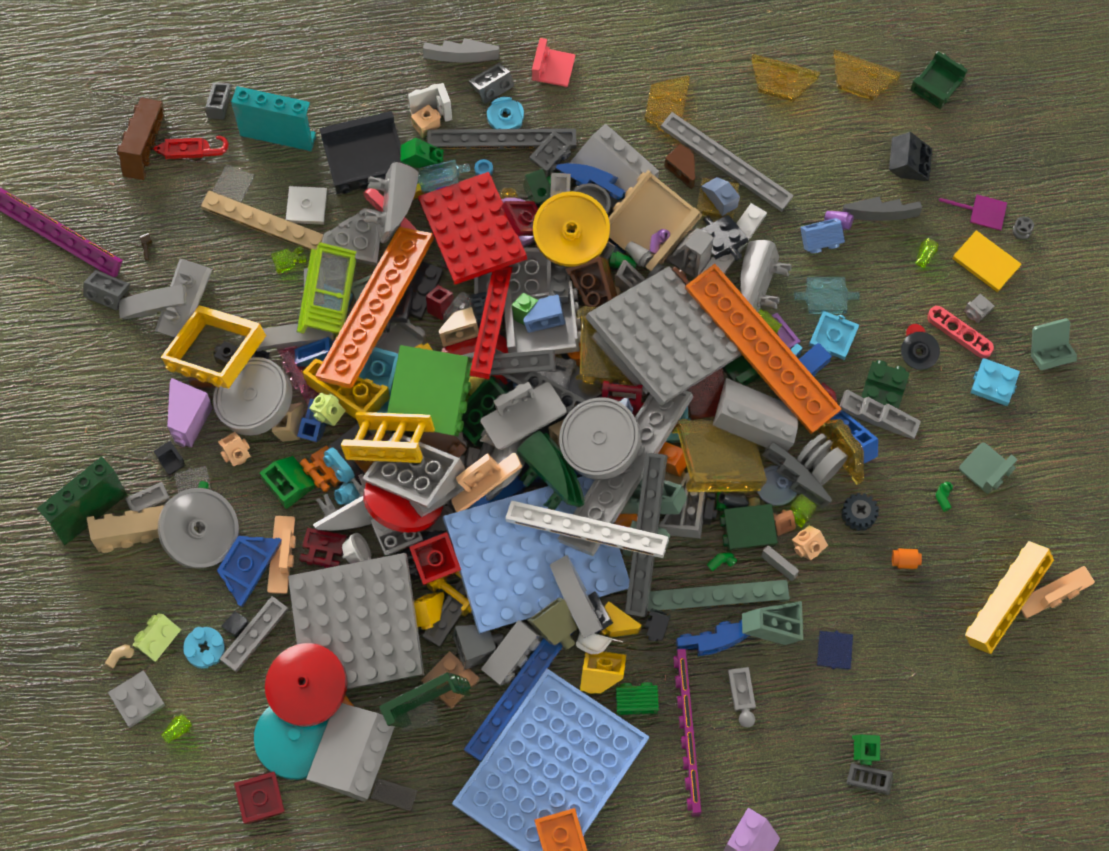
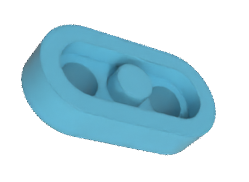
[323,448,354,483]

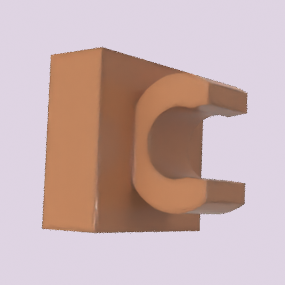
[773,510,796,536]

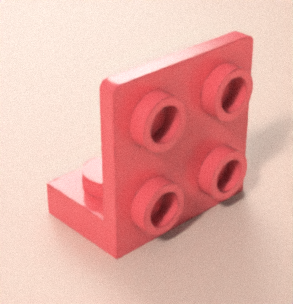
[532,38,575,87]

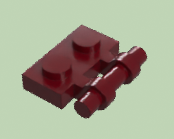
[299,527,347,569]

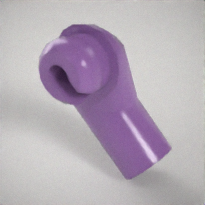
[649,229,670,254]

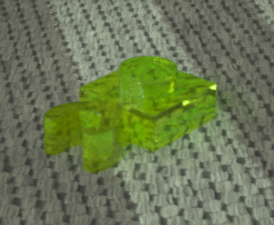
[271,247,307,273]

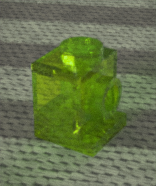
[790,494,817,528]

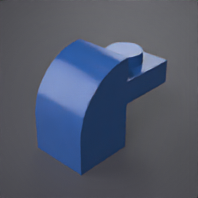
[297,398,327,442]

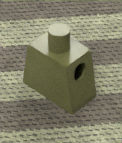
[528,597,577,650]

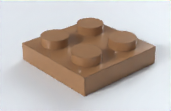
[421,651,480,710]

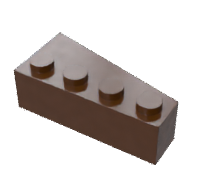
[117,98,164,180]
[566,257,618,312]

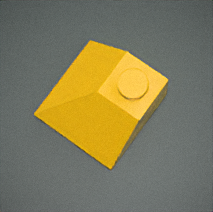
[580,651,626,694]

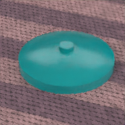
[254,706,329,780]

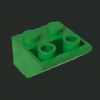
[259,456,317,509]

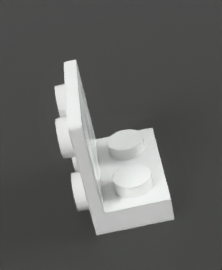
[408,83,452,122]

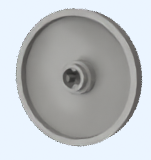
[158,488,239,569]

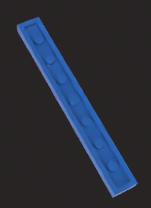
[464,631,575,762]

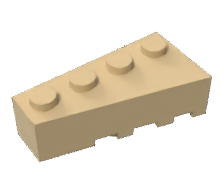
[87,505,165,553]

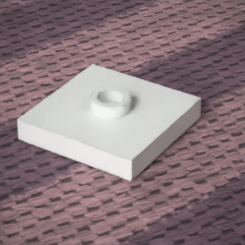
[286,186,327,225]

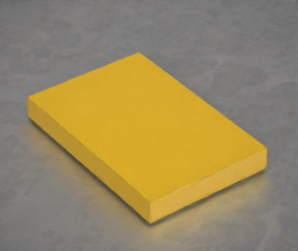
[952,230,1021,293]

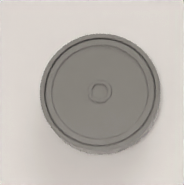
[213,357,292,436]
[559,398,642,479]

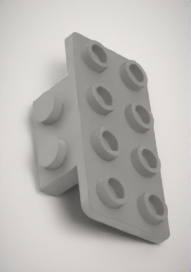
[481,382,567,450]

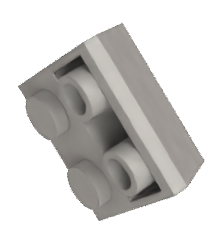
[370,519,423,556]

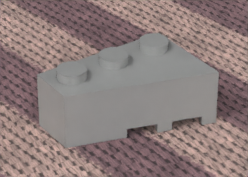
[481,620,543,685]

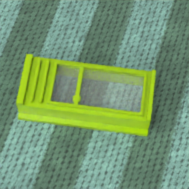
[296,242,357,340]

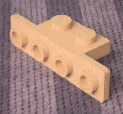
[451,453,522,512]
[267,516,296,594]
[1021,566,1095,618]

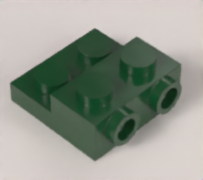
[861,360,910,409]

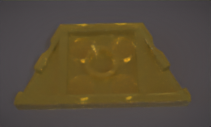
[833,50,901,100]
[751,54,820,102]
[645,75,690,140]
[818,419,864,485]

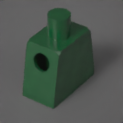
[523,168,550,209]

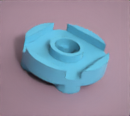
[487,97,524,129]
[183,627,225,669]

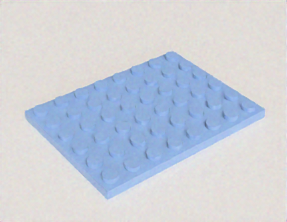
[443,476,629,634]
[452,669,649,851]

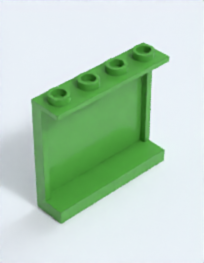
[387,345,473,437]

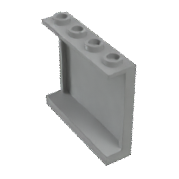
[504,281,583,354]

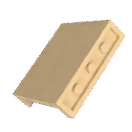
[608,170,702,271]

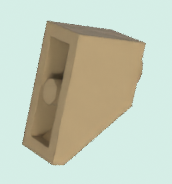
[439,307,479,347]

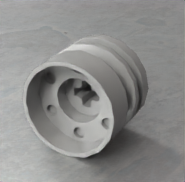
[796,434,848,485]

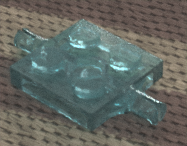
[417,159,471,192]
[794,277,860,314]

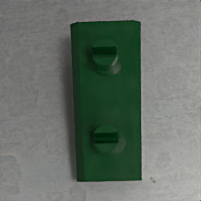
[517,430,585,510]

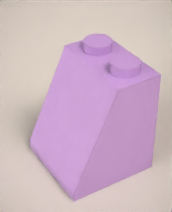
[167,379,213,447]
[724,808,780,851]

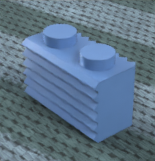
[800,218,845,253]

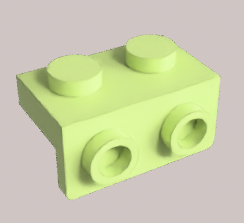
[133,613,181,662]

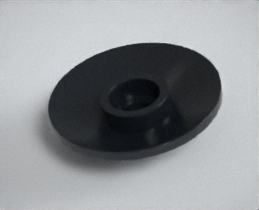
[901,332,940,370]

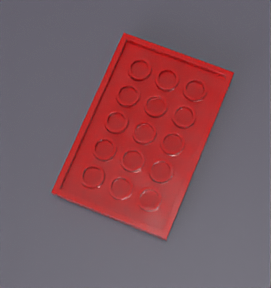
[418,172,527,285]

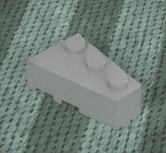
[666,228,714,278]
[659,473,709,539]

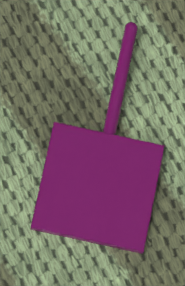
[938,194,1007,231]

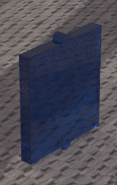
[817,631,853,670]

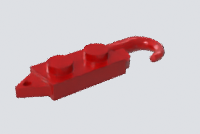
[153,136,229,159]

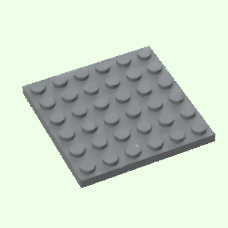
[586,266,742,406]
[288,553,424,689]

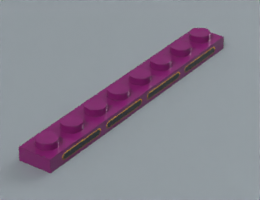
[0,188,123,277]
[673,649,701,817]

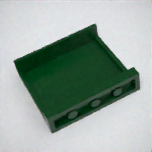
[37,456,127,545]
[379,672,471,728]

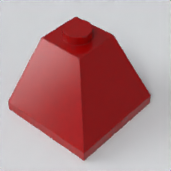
[409,532,461,585]

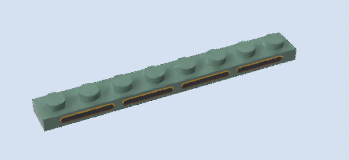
[627,580,790,615]

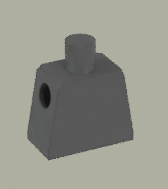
[453,625,504,670]

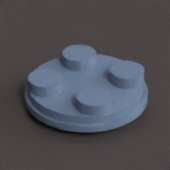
[756,466,797,506]

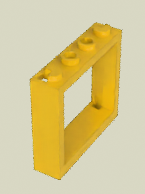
[161,305,266,389]

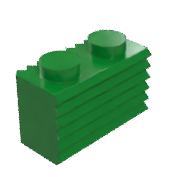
[616,682,659,715]

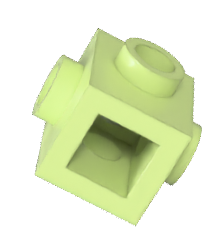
[309,393,346,426]

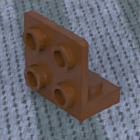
[419,432,466,458]

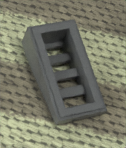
[205,82,232,120]
[847,763,893,795]

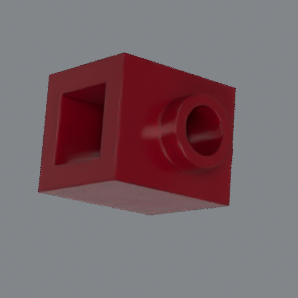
[426,285,454,320]

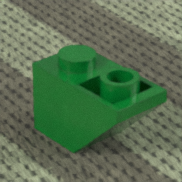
[400,138,443,168]

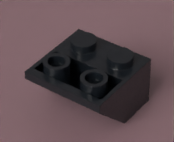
[889,132,932,181]

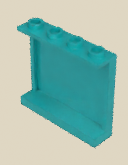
[231,86,316,151]

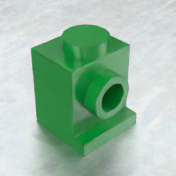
[852,734,880,765]

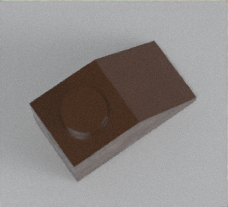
[664,143,695,189]

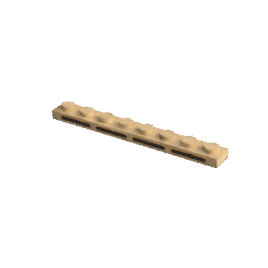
[201,191,340,260]

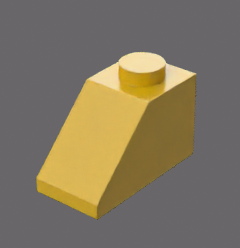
[414,591,444,630]
[599,602,641,637]

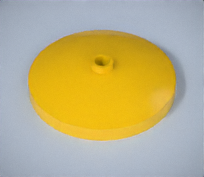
[533,191,610,267]

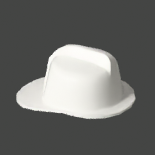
[342,533,371,564]
[576,632,623,654]

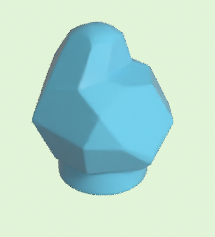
[334,483,360,505]

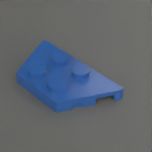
[217,536,282,608]

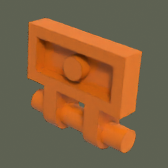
[300,445,343,492]

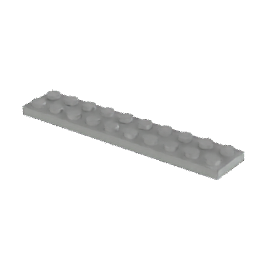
[557,391,693,556]

